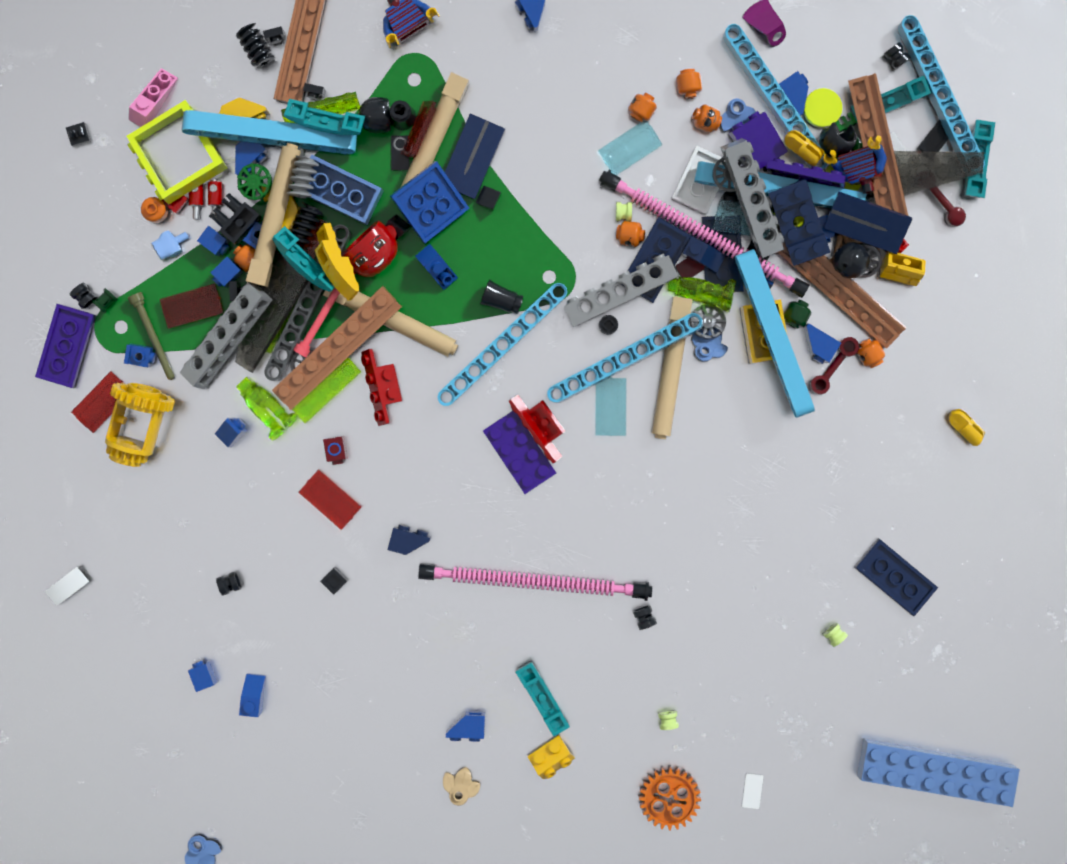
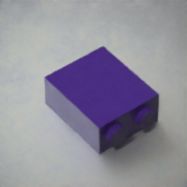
[729,111,788,169]

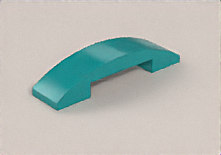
[851,76,931,124]
[284,99,365,135]
[965,120,996,198]
[272,226,335,292]
[515,662,570,737]

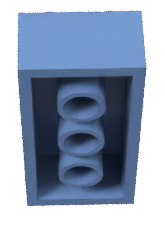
[307,154,384,225]

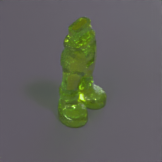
[667,276,737,312]
[236,377,298,441]

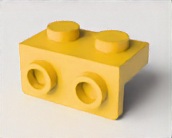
[527,735,575,779]

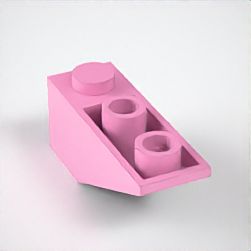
[129,68,178,127]

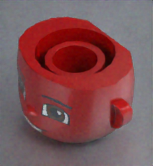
[341,220,398,277]

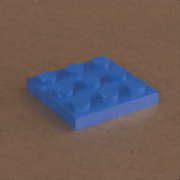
[390,161,470,243]

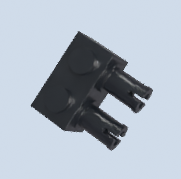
[209,193,262,245]

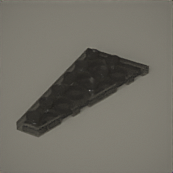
[862,151,984,204]
[235,251,309,373]

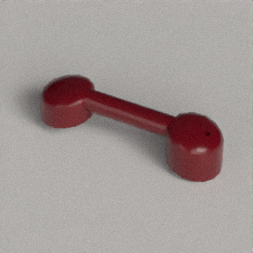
[914,171,966,227]
[810,337,859,395]

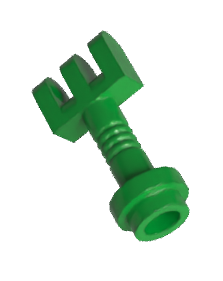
[835,112,863,151]

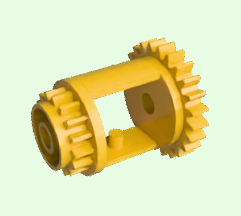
[105,383,175,467]

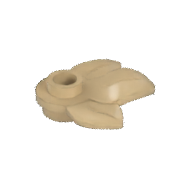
[443,767,480,806]

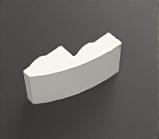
[44,567,89,606]

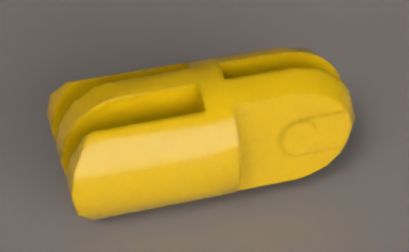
[784,130,825,166]
[949,409,985,446]

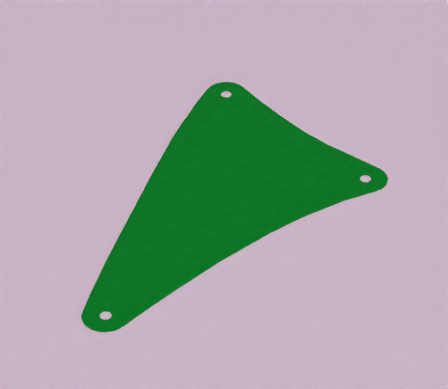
[94,53,576,353]

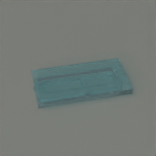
[598,121,663,175]
[712,200,774,238]
[595,377,626,436]

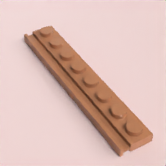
[273,0,326,103]
[848,73,911,225]
[778,242,906,349]
[272,286,402,411]

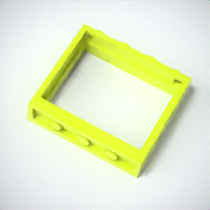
[126,100,228,204]

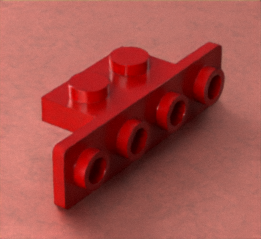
[361,349,402,426]
[509,395,565,463]

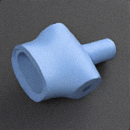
[151,231,189,260]

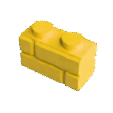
[880,251,926,287]

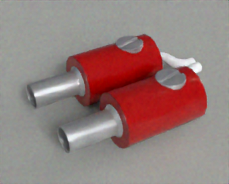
[189,177,222,219]

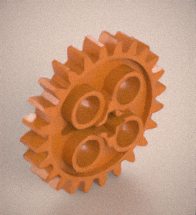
[639,767,701,831]

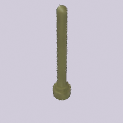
[128,292,174,380]

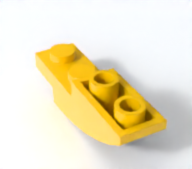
[315,223,359,301]

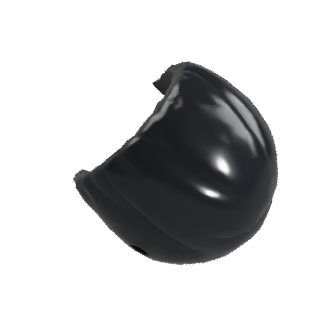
[358,97,392,134]
[819,122,857,158]
[832,242,870,279]

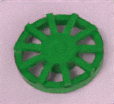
[237,163,272,200]

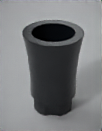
[390,100,416,130]
[480,279,523,314]

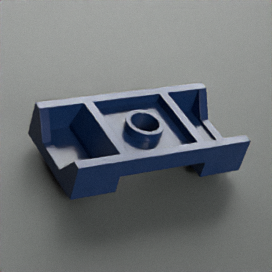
[767,178,831,266]

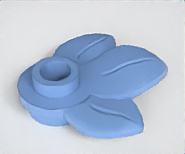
[721,98,756,131]
[692,328,728,362]
[185,835,221,864]

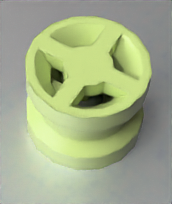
[616,202,632,221]
[823,623,848,647]
[658,711,679,730]

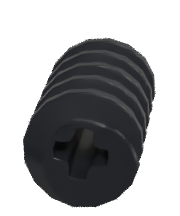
[236,23,275,67]
[289,202,323,245]

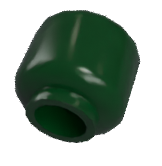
[784,299,812,329]

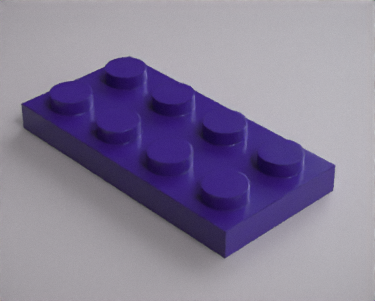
[766,158,846,189]
[35,304,95,388]
[483,411,557,494]

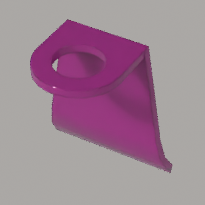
[742,0,786,46]

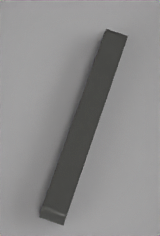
[264,225,351,381]

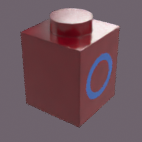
[323,436,348,465]

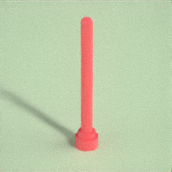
[293,288,340,358]

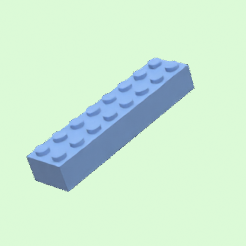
[857,738,1020,807]

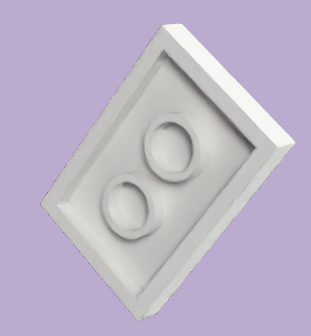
[671,146,725,215]

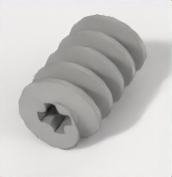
[287,155,319,199]

